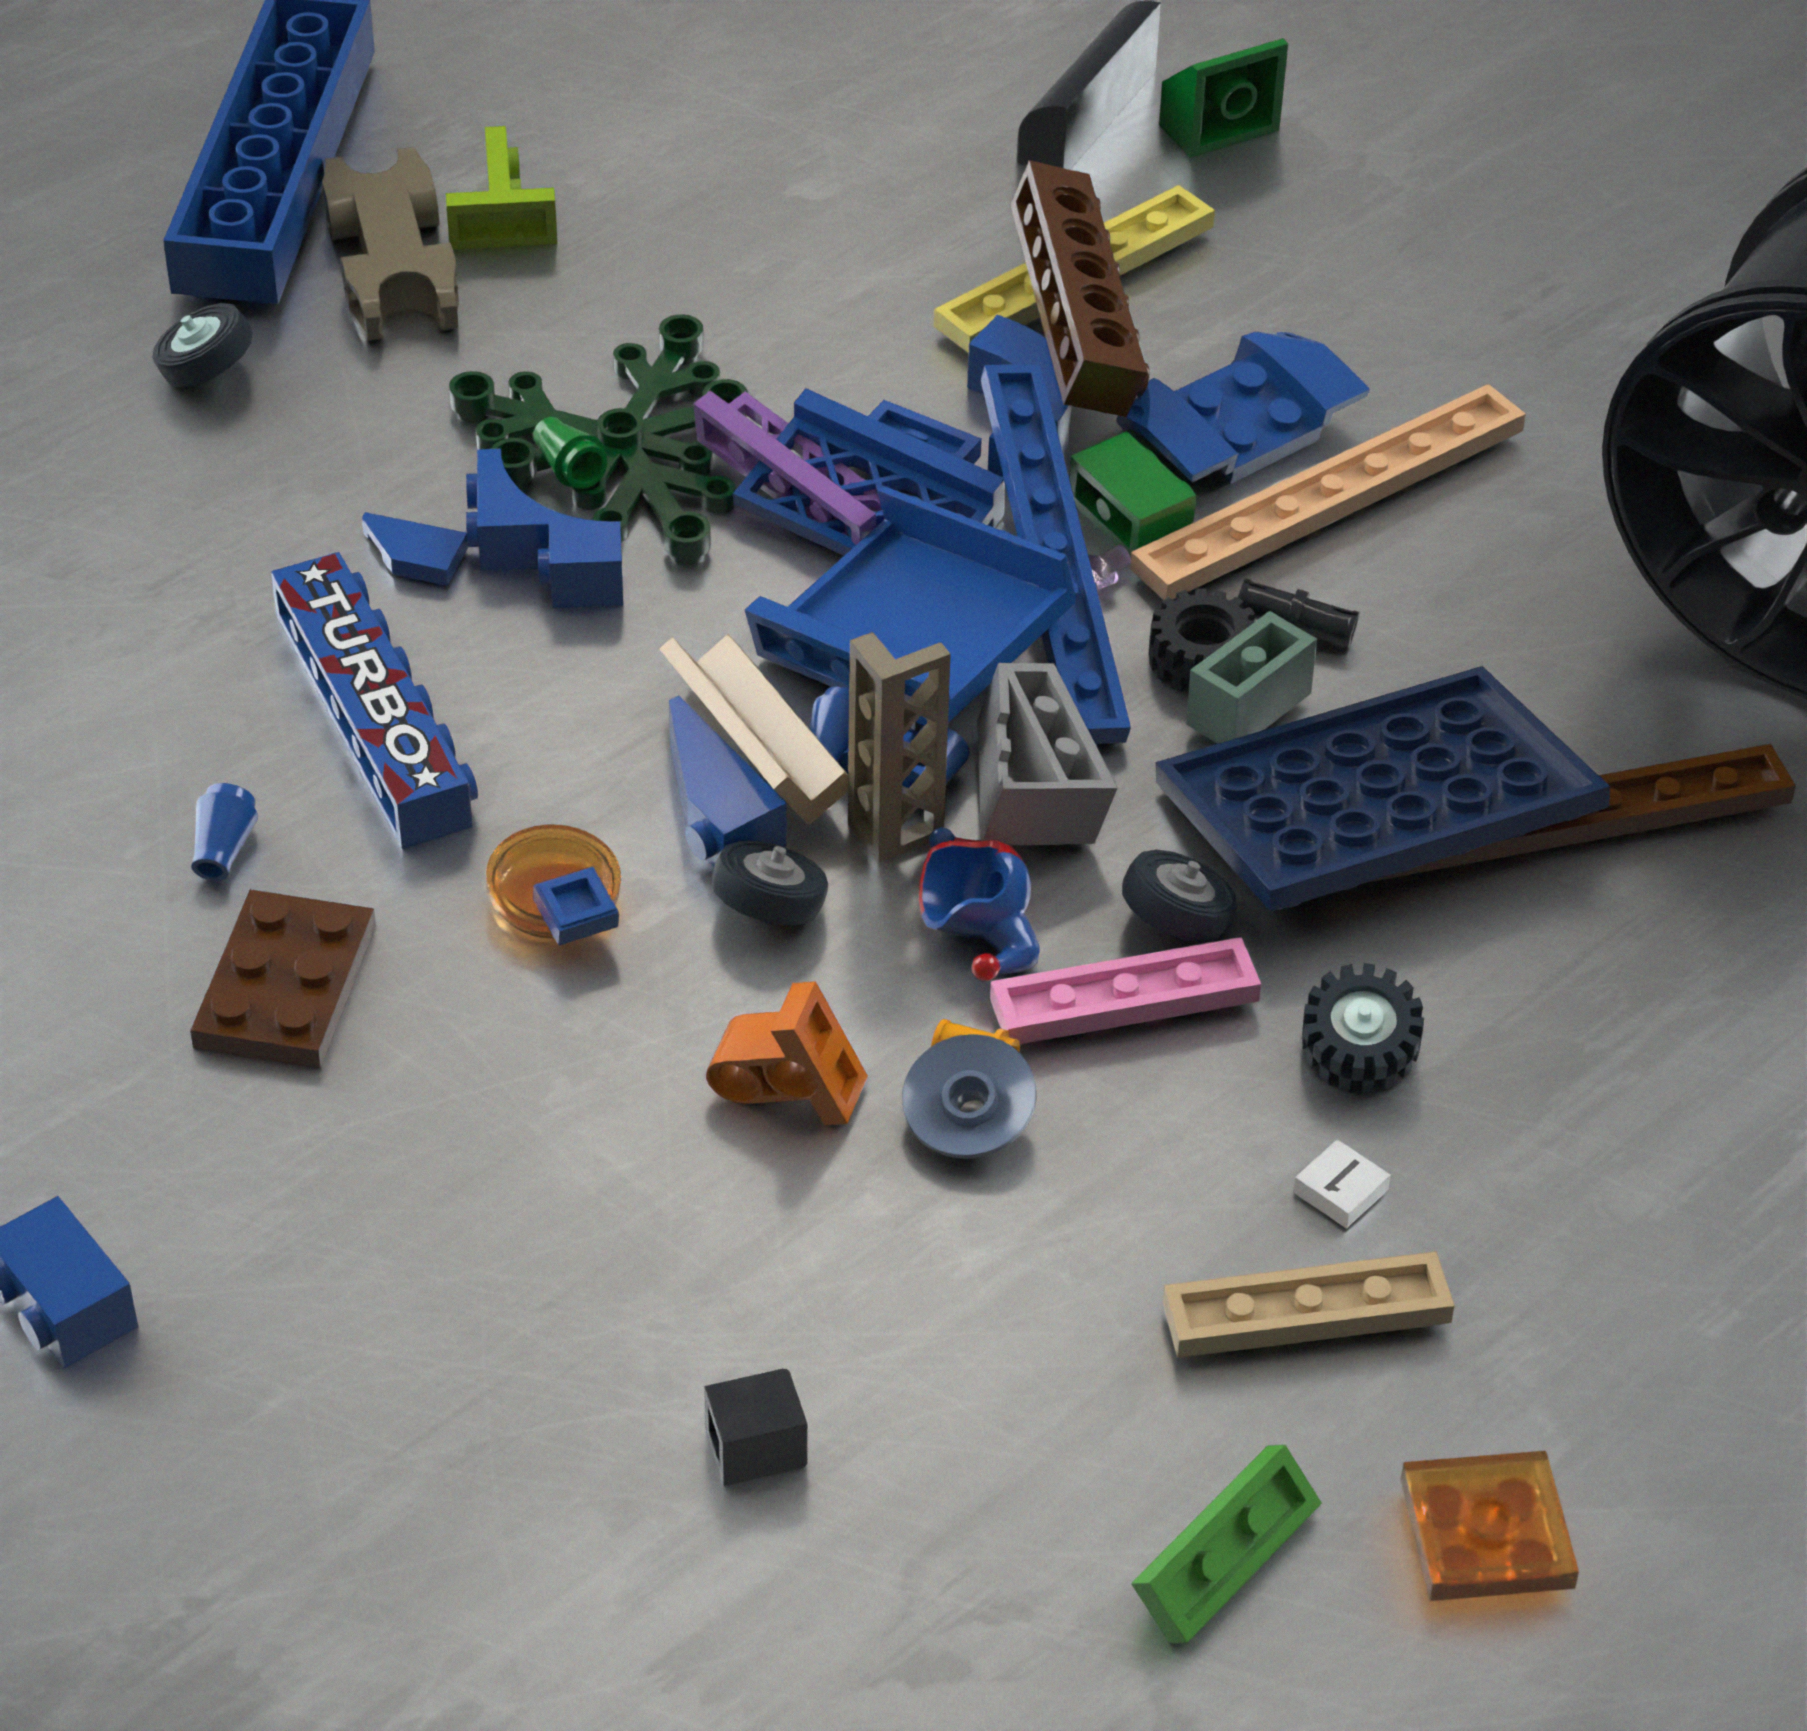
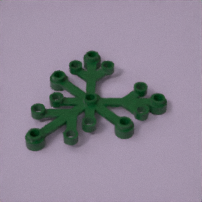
[449,314,748,565]

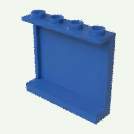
[744,486,1076,726]

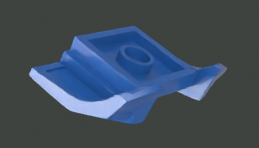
[1116,332,1370,484]

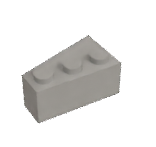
[977,663,1118,845]

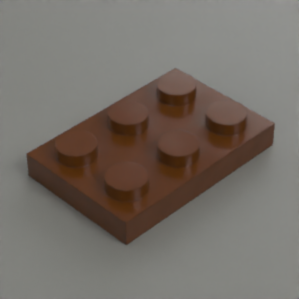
[190,889,376,1068]

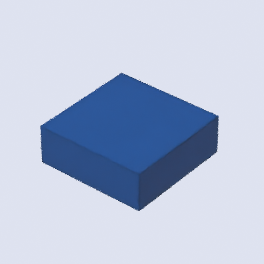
[533,867,619,946]

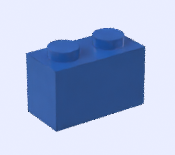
[0,1196,138,1369]

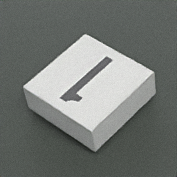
[1293,1139,1391,1229]

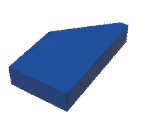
[362,512,468,586]

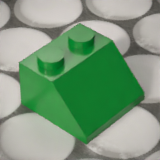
[1159,38,1288,158]

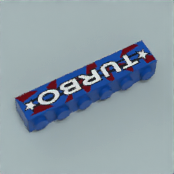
[271,552,478,849]

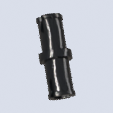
[1237,578,1360,649]

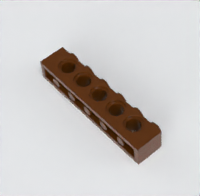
[1010,161,1150,417]

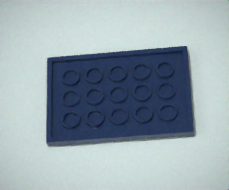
[1155,666,1610,912]

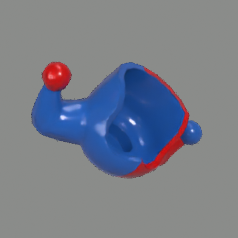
[919,827,1040,982]

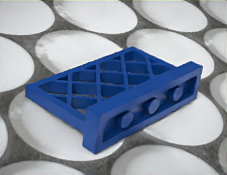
[733,388,1005,556]

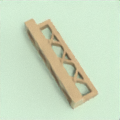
[659,634,848,825]

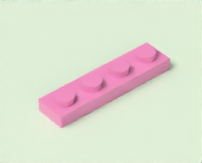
[990,937,1261,1044]

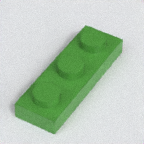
[1131,1444,1322,1643]

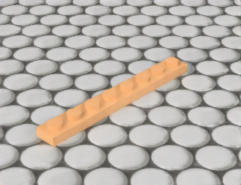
[1130,384,1526,600]

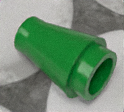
[533,417,608,489]

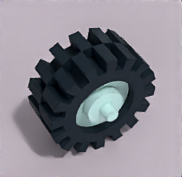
[1301,963,1424,1093]

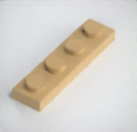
[1162,1251,1455,1358]

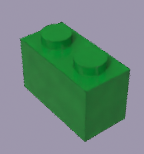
[1069,431,1197,559]

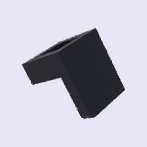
[704,1368,808,1486]

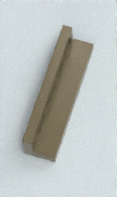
[848,632,951,863]

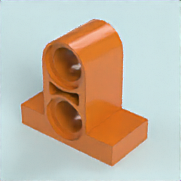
[706,981,868,1125]

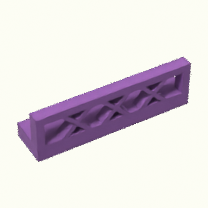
[694,391,881,545]

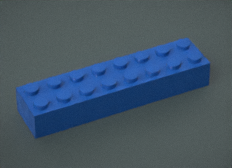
[163,0,375,304]

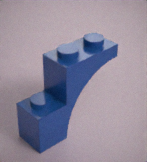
[466,449,624,608]

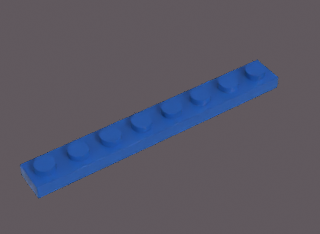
[981,364,1131,744]

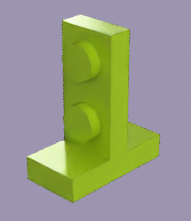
[445,126,558,250]

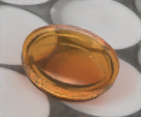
[486,824,621,939]

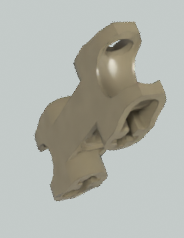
[322,147,459,341]

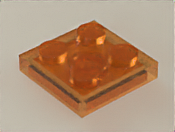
[1400,1450,1579,1601]

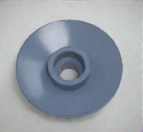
[902,1034,1037,1159]

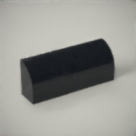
[1016,1,1161,170]

